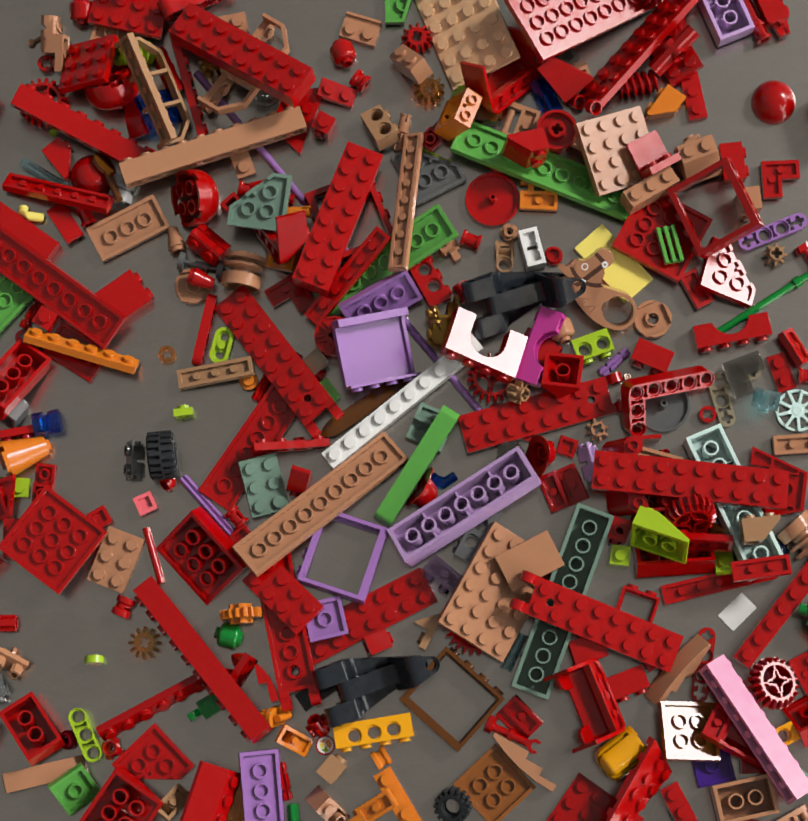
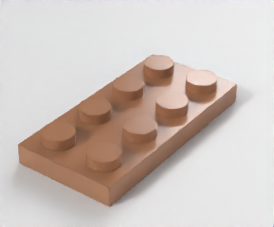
[86,194,170,263]

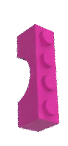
[515,306,566,388]

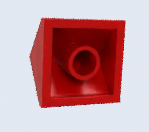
[541,352,584,398]

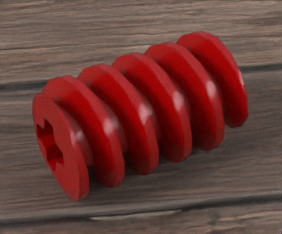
[618,69,659,100]

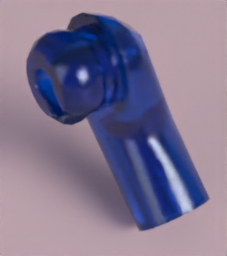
[430,472,458,489]

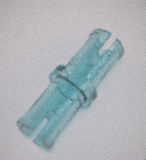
[501,632,528,672]

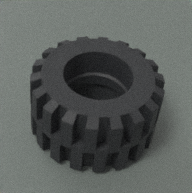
[146,430,178,480]

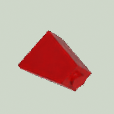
[535,57,594,103]

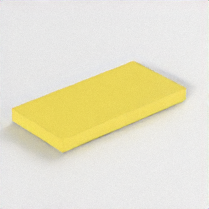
[574,224,653,304]

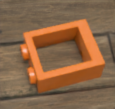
[433,87,483,141]

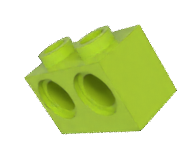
[570,328,615,366]

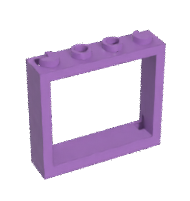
[295,513,389,604]

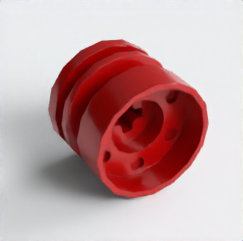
[314,316,344,362]

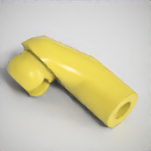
[17,205,44,223]

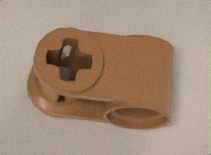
[495,240,514,272]

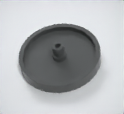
[645,381,691,433]

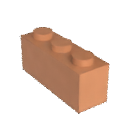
[619,166,680,216]

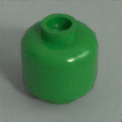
[214,622,244,650]

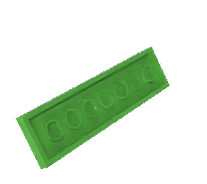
[314,204,459,317]

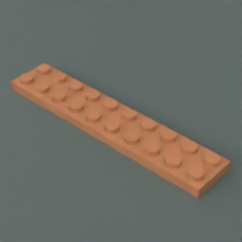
[232,432,409,577]

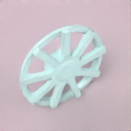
[775,389,808,432]

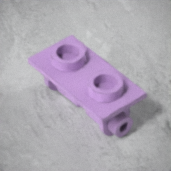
[577,442,598,483]

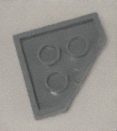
[390,151,467,206]

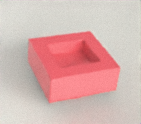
[132,491,159,517]

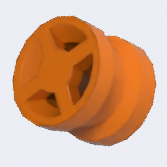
[370,746,393,771]

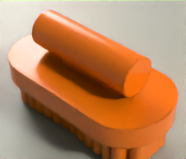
[260,704,292,728]

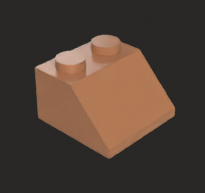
[673,134,722,183]

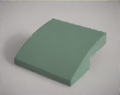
[405,402,448,454]

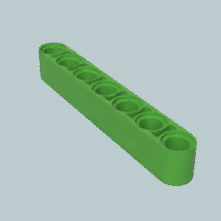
[373,405,460,528]

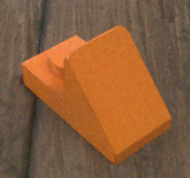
[275,724,314,757]

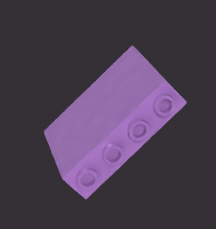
[330,307,421,392]

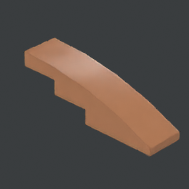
[645,634,711,706]
[492,732,556,792]
[1,755,86,794]

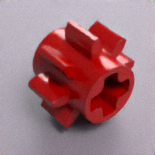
[305,713,330,738]

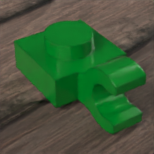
[187,694,221,722]

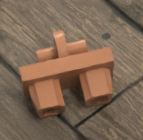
[0,647,29,680]

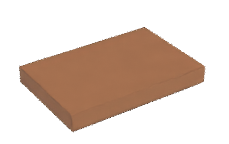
[494,530,565,592]

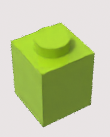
[607,544,631,568]

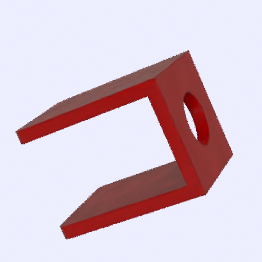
[567,637,609,666]

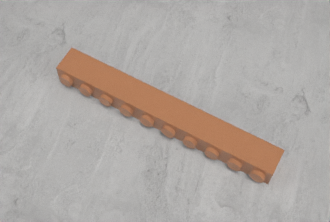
[119,106,307,189]

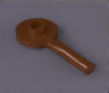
[92,153,123,202]

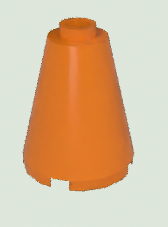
[0,436,52,476]

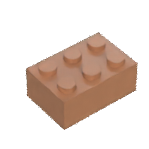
[709,773,780,821]

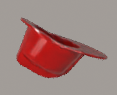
[525,435,556,478]
[406,466,438,508]

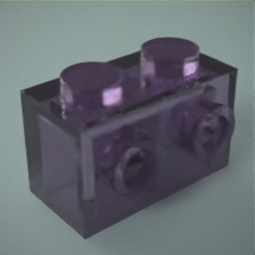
[422,554,462,595]

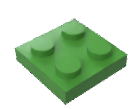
[48,762,101,816]

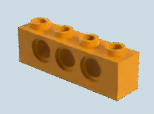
[333,712,414,752]

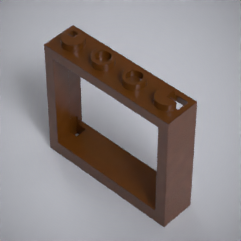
[399,646,505,752]

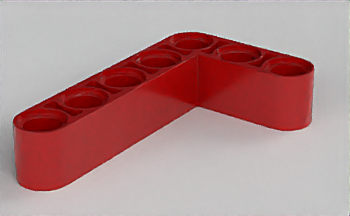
[621,365,715,436]

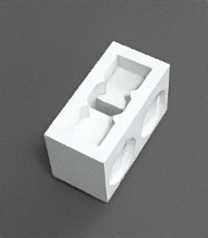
[517,226,546,272]

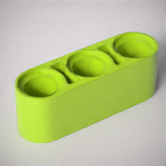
[68,708,103,762]

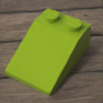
[630,506,690,564]

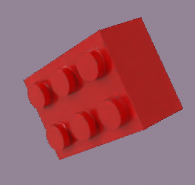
[0,691,66,766]

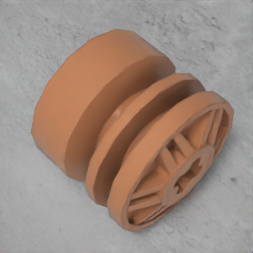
[220,250,265,293]
[776,509,808,561]

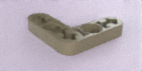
[707,363,761,428]

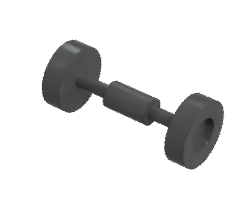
[177,251,226,280]

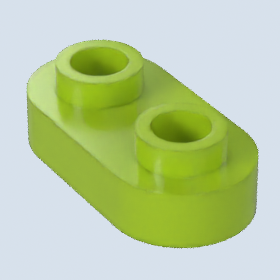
[209,327,234,363]

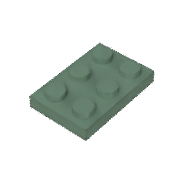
[238,452,288,518]

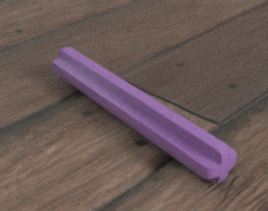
[179,475,235,536]

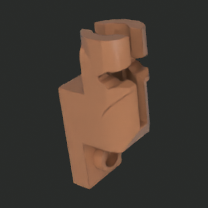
[40,15,70,74]

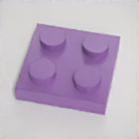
[307,595,349,643]

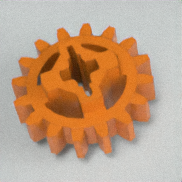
[219,603,262,625]

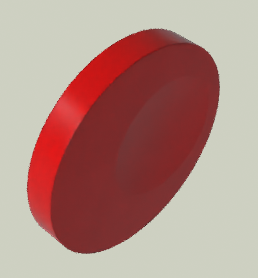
[465,172,520,227]

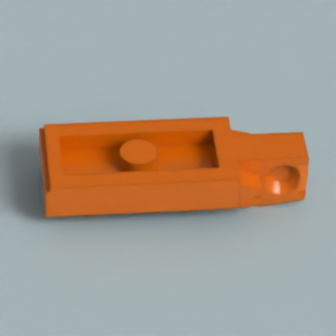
[348,788,399,821]

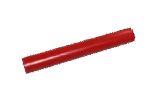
[142,527,165,585]

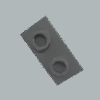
[123,440,144,480]

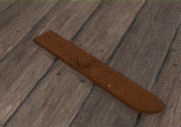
[321,372,418,438]

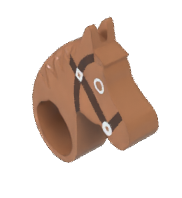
[557,247,637,330]

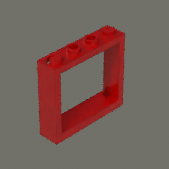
[667,157,764,259]
[304,181,393,264]

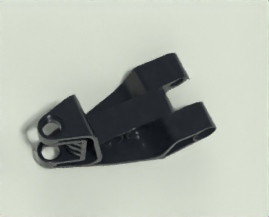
[461,272,586,339]
[311,655,440,728]

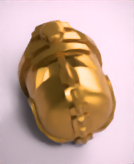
[425,295,460,347]

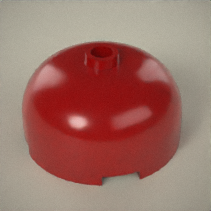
[83,65,139,110]
[171,169,219,227]

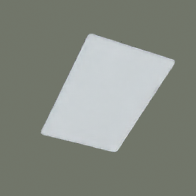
[718,593,757,631]

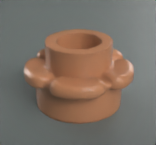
[500,223,518,242]

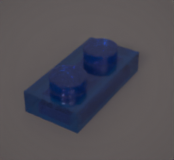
[530,78,563,112]

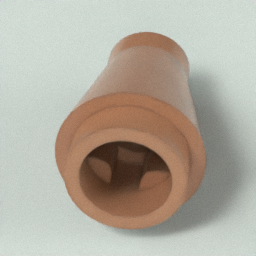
[167,226,187,256]

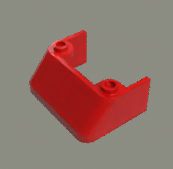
[460,26,540,114]
[250,179,310,265]
[601,434,667,518]
[542,658,625,753]

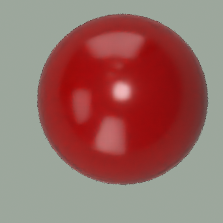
[751,80,796,124]
[70,155,115,194]

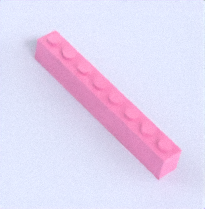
[699,654,808,805]

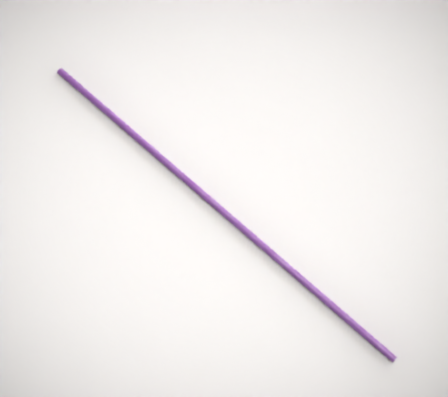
[193,70,507,445]

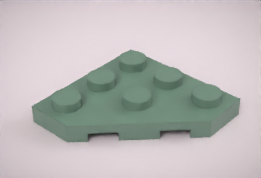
[227,173,292,232]

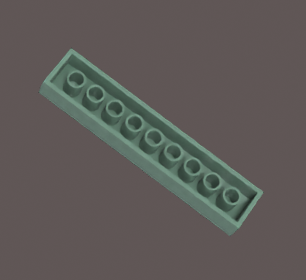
[510,503,614,701]

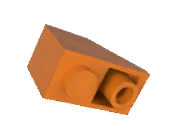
[644,84,686,121]

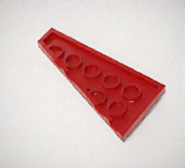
[606,736,672,821]

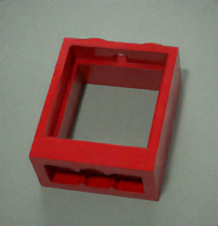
[615,583,661,623]

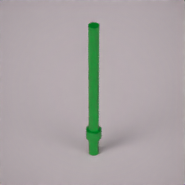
[717,271,808,333]

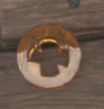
[158,345,176,364]

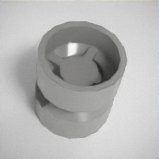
[108,173,136,207]

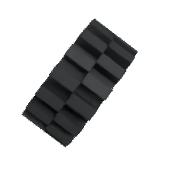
[434,787,472,821]

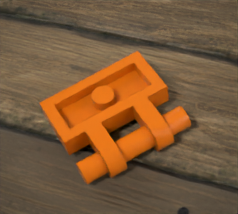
[519,180,558,212]

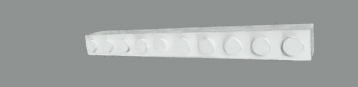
[321,333,484,470]

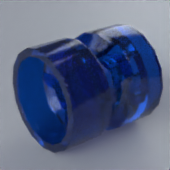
[31,409,63,437]

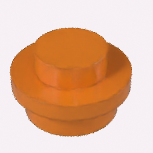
[239,374,259,390]

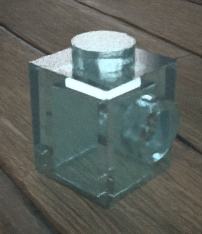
[751,387,781,413]

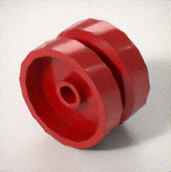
[536,110,576,156]

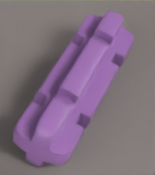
[598,347,631,377]

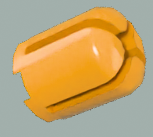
[594,726,647,781]

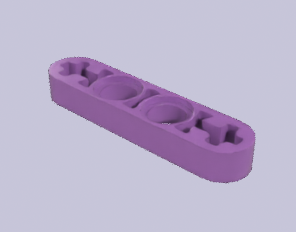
[737,213,807,252]

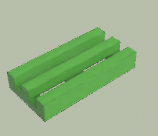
[655,224,684,265]

